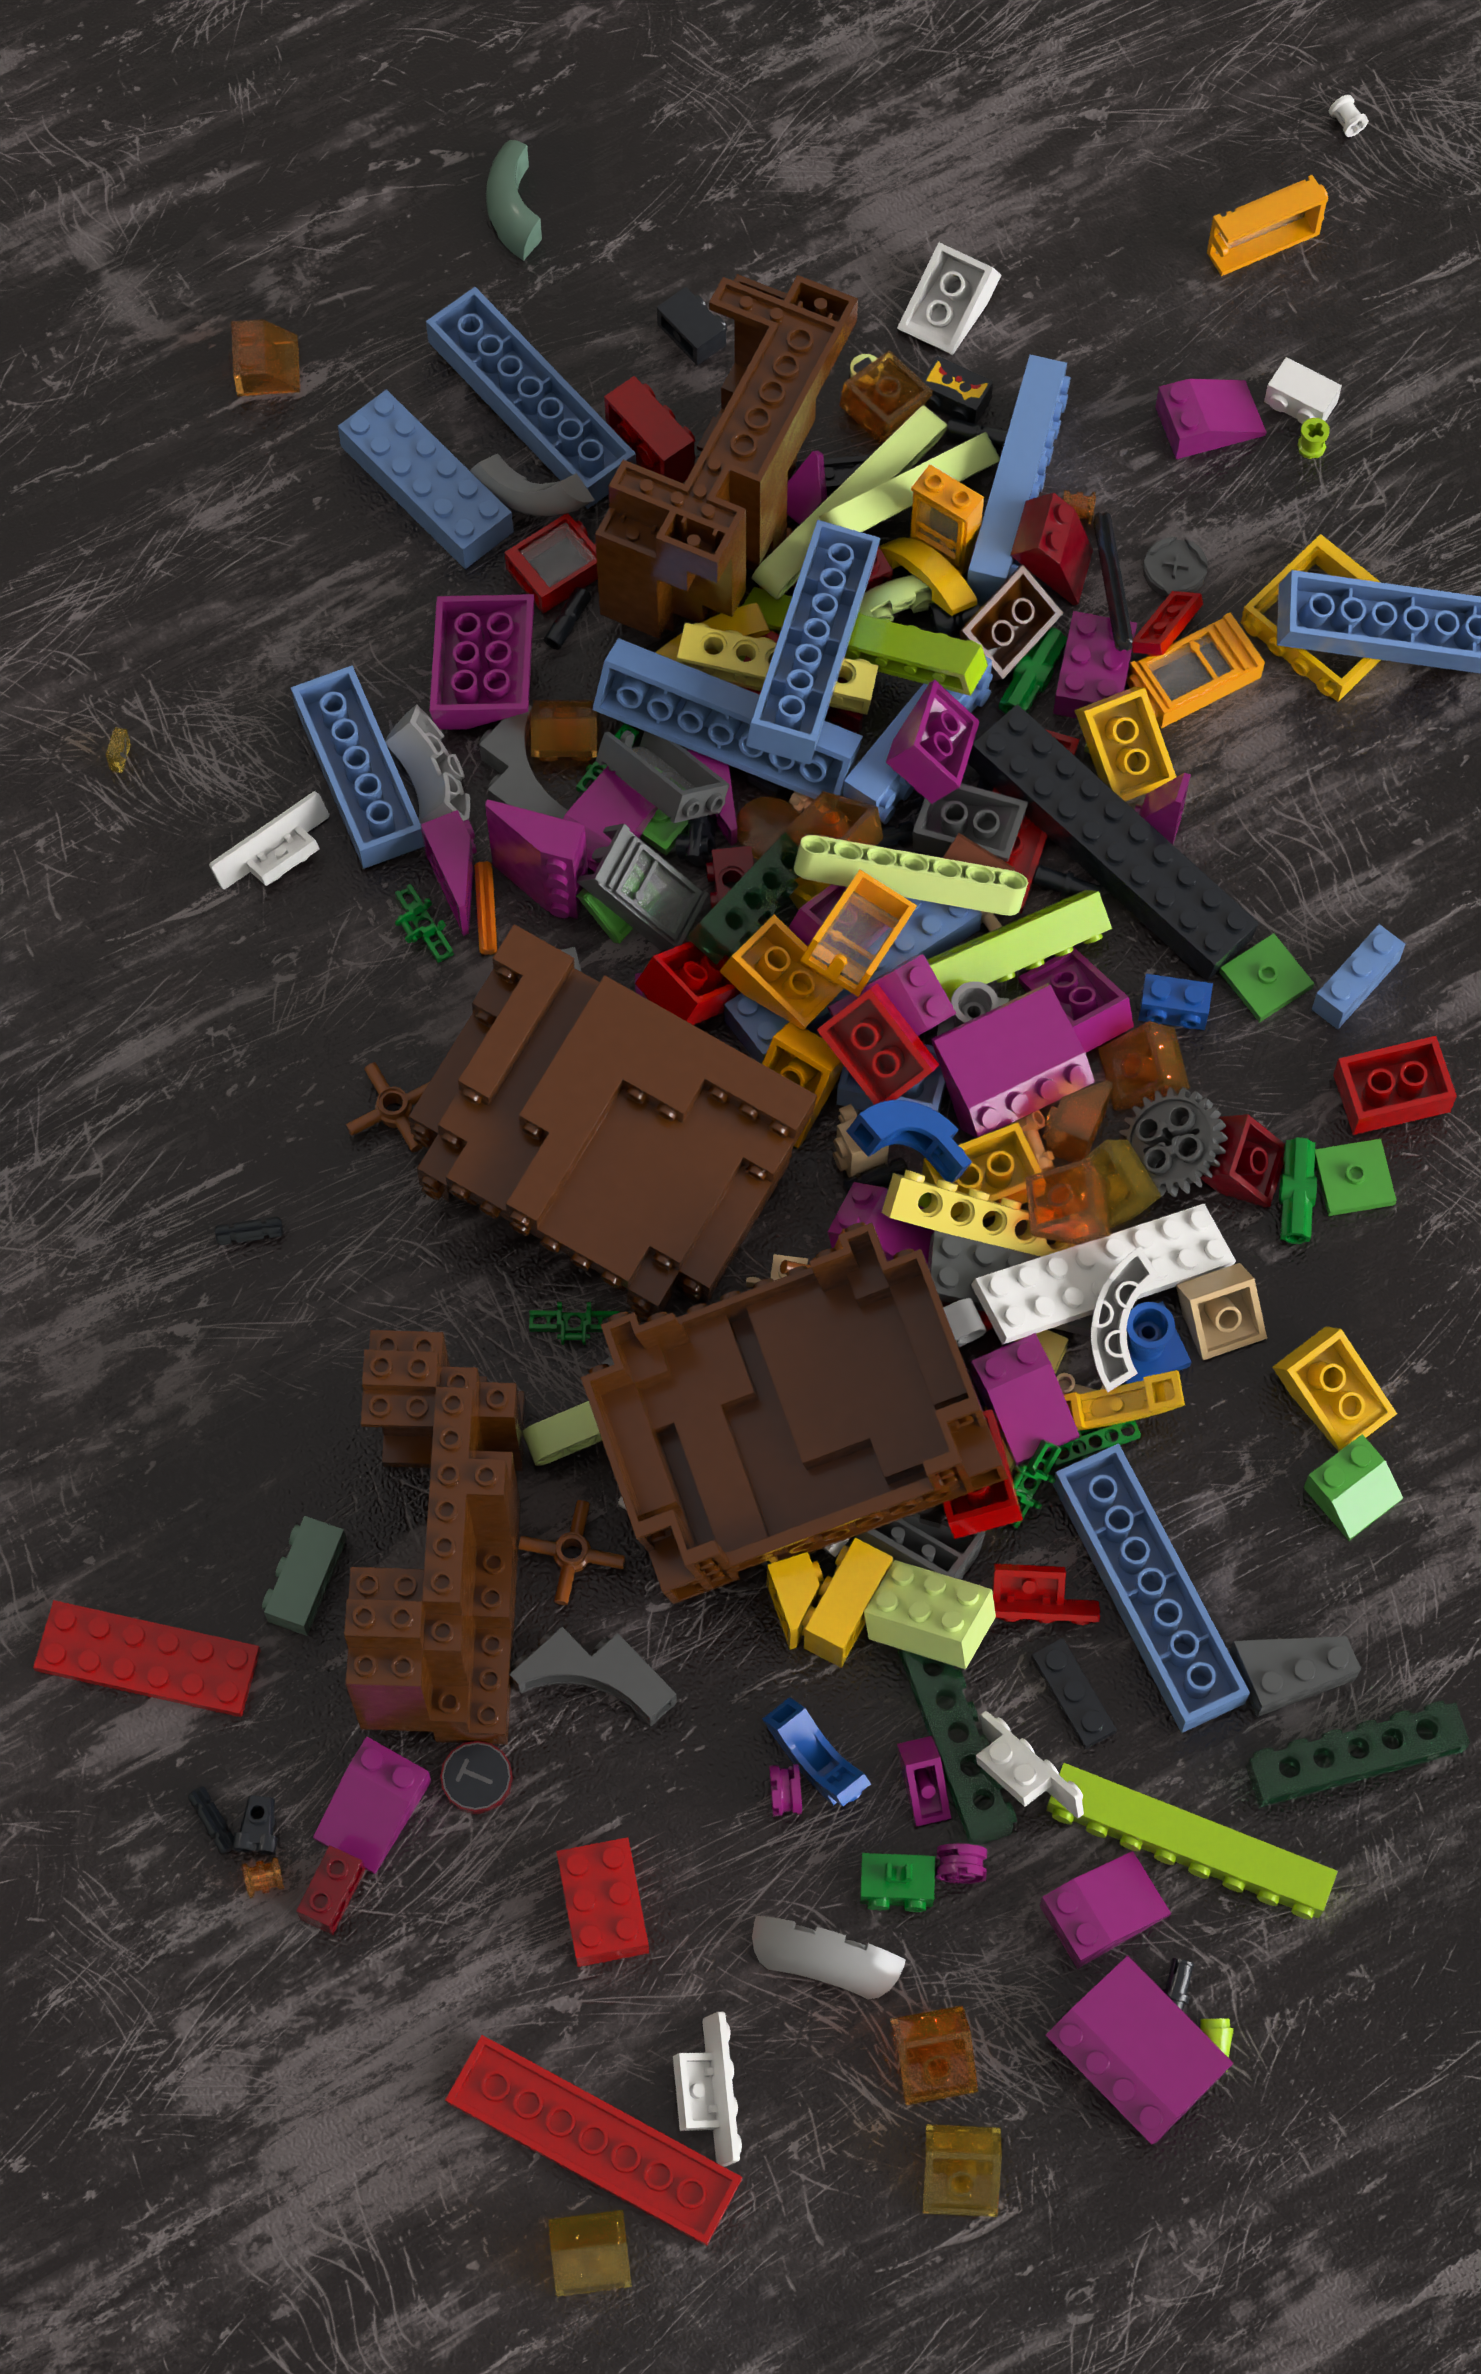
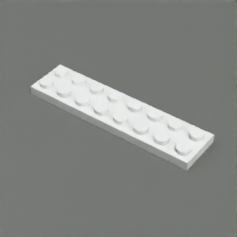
[971,1204,1236,1345]

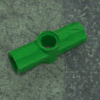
[999,627,1067,714]
[1279,1137,1317,1244]

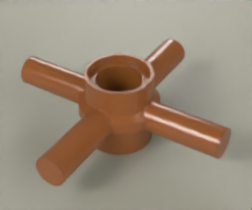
[345,1062,430,1152]
[519,1500,626,1605]

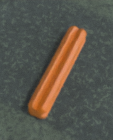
[474,861,497,955]

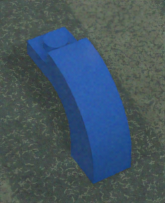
[846,1100,972,1183]
[762,1697,871,1806]

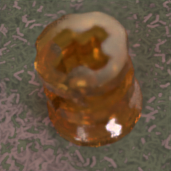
[1063,490,1096,524]
[242,1857,285,1899]

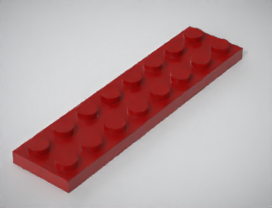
[445,2035,742,2246]

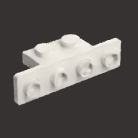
[209,791,329,889]
[976,1711,1084,1818]
[673,2012,742,2167]

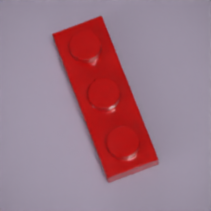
[1132,591,1203,656]

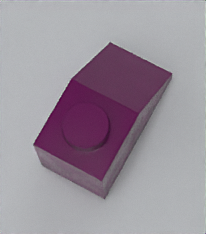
[787,450,827,525]
[897,1736,951,1827]

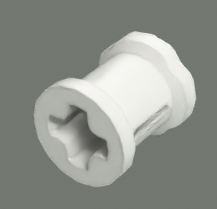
[1329,95,1369,137]

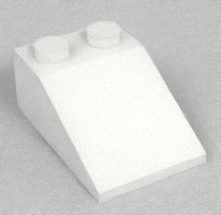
[897,242,1001,355]

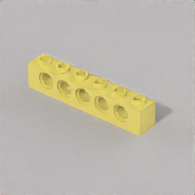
[676,623,878,715]
[881,1170,1094,1257]

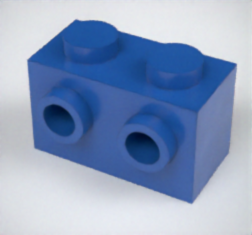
[1138,974,1213,1030]

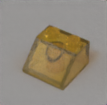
[1059,1140,1162,1236]
[923,2124,1002,2217]
[549,2210,632,2297]

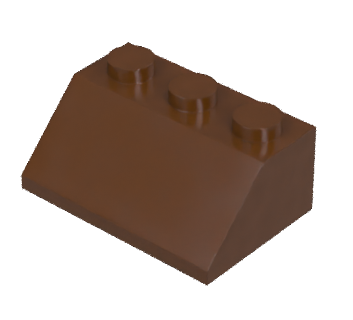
[959,565,1063,682]

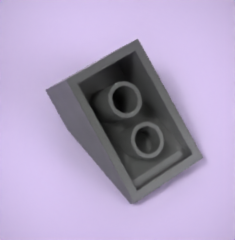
[913,783,1028,862]

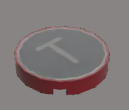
[440,1741,513,1814]

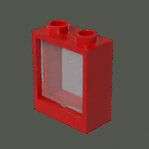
[504,513,598,614]

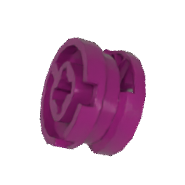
[769,1764,802,1817]
[936,1843,987,1884]

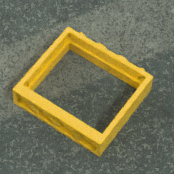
[1240,534,1381,702]

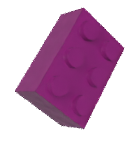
[1053,611,1137,719]

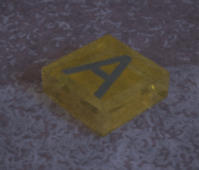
[106,727,131,773]

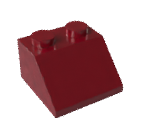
[1200,1114,1285,1207]

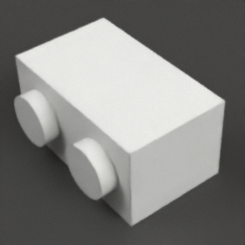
[1264,357,1342,424]

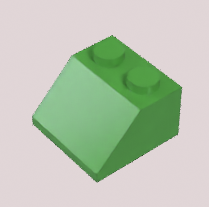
[1303,1434,1403,1541]

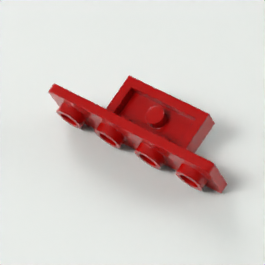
[992,1564,1100,1625]

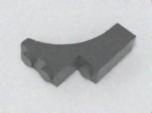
[479,705,568,819]
[509,1627,677,1727]

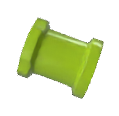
[1297,418,1330,459]

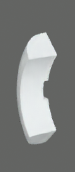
[1091,1246,1159,1392]

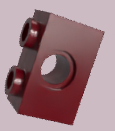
[706,846,759,924]

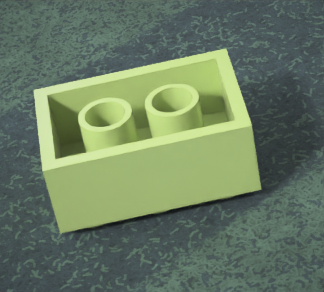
[864,1560,996,1669]

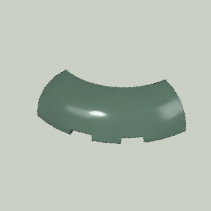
[486,140,542,261]

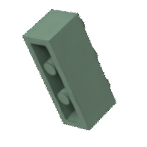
[262,1516,347,1636]

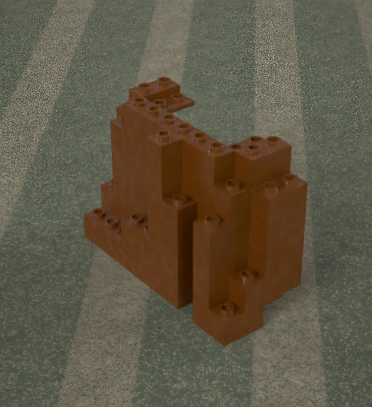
[595,274,858,638]
[409,924,817,1320]
[581,1222,1008,1604]
[344,1330,526,1745]

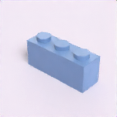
[1312,924,1405,1029]

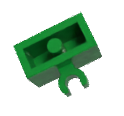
[860,1853,935,1912]

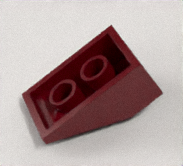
[1010,492,1093,605]

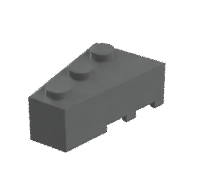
[856,1513,986,1580]
[1229,1636,1361,1717]

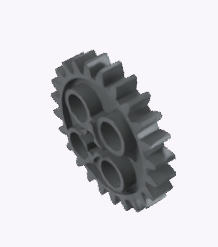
[1118,1087,1228,1197]

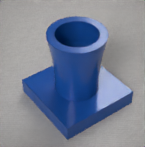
[1123,1301,1191,1384]

